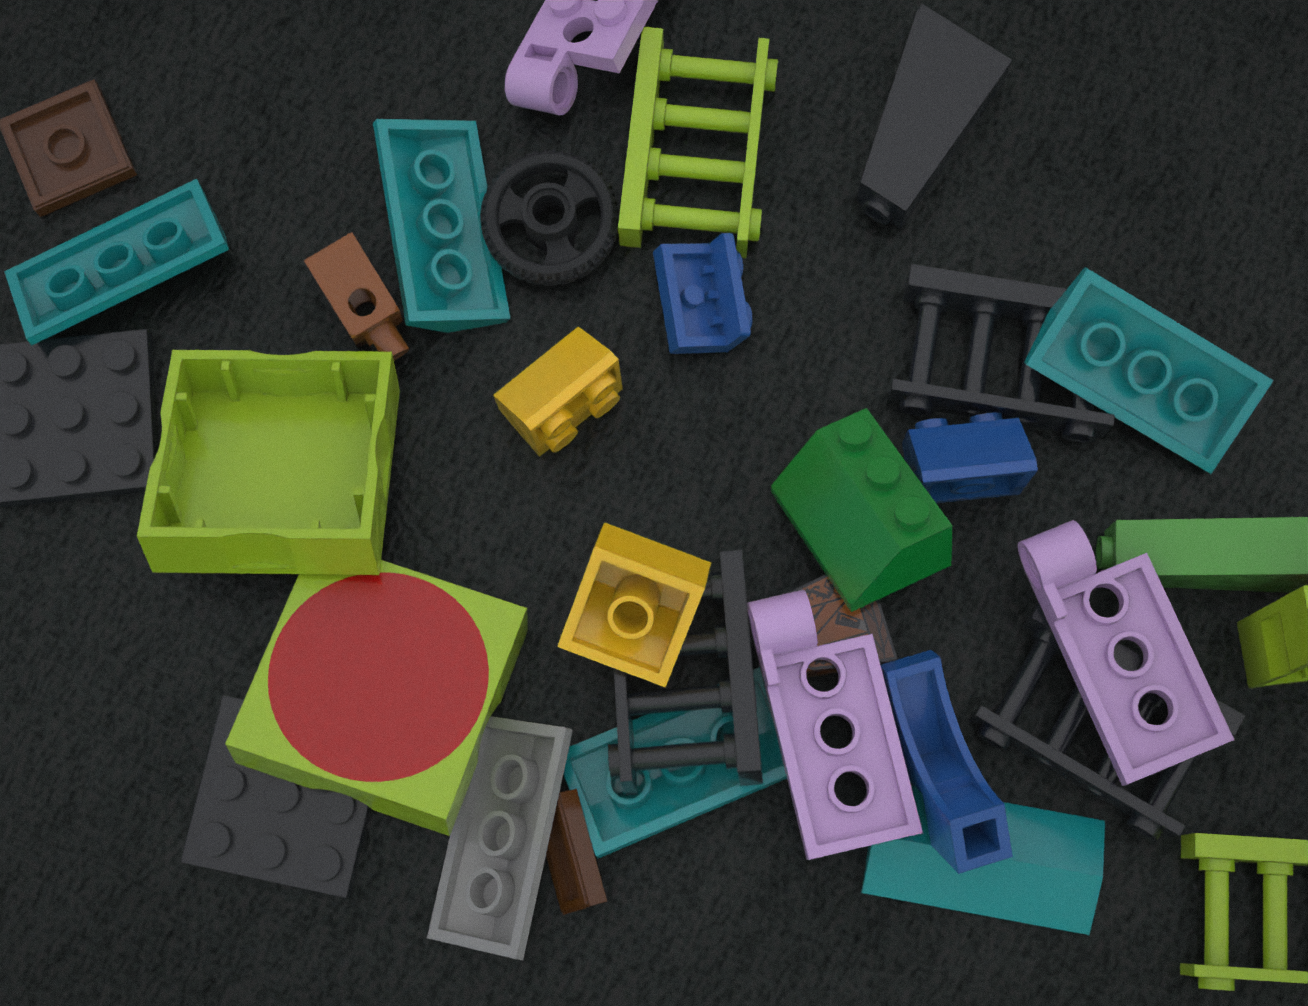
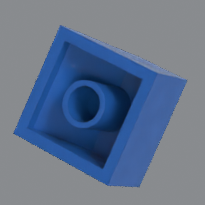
[902,412,1038,503]

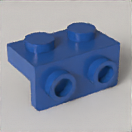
[653,233,752,354]

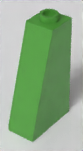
[1096,517,1308,593]

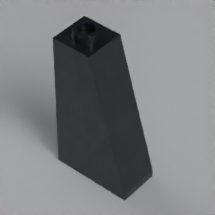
[856,4,1012,229]

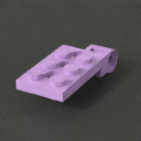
[505,0,658,115]
[1018,520,1234,786]
[747,590,923,860]

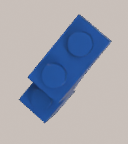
[881,650,1013,874]

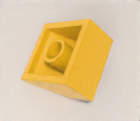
[557,522,711,688]

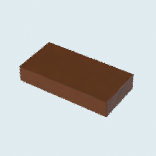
[546,789,607,915]

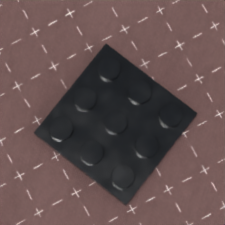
[0,329,159,507]
[181,695,371,898]

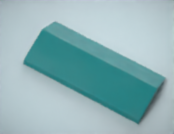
[373,119,510,333]
[4,179,229,346]
[1024,267,1274,474]
[563,667,787,859]
[861,785,1105,935]

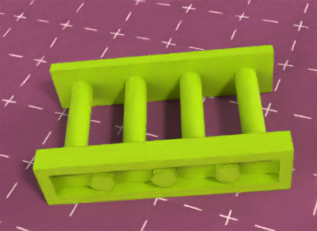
[618,27,778,258]
[1180,833,1308,991]

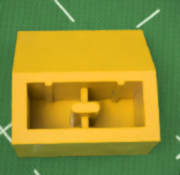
[493,326,622,457]

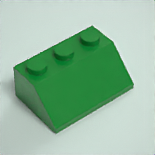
[771,408,952,612]

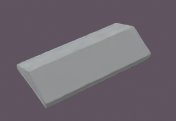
[427,716,573,960]

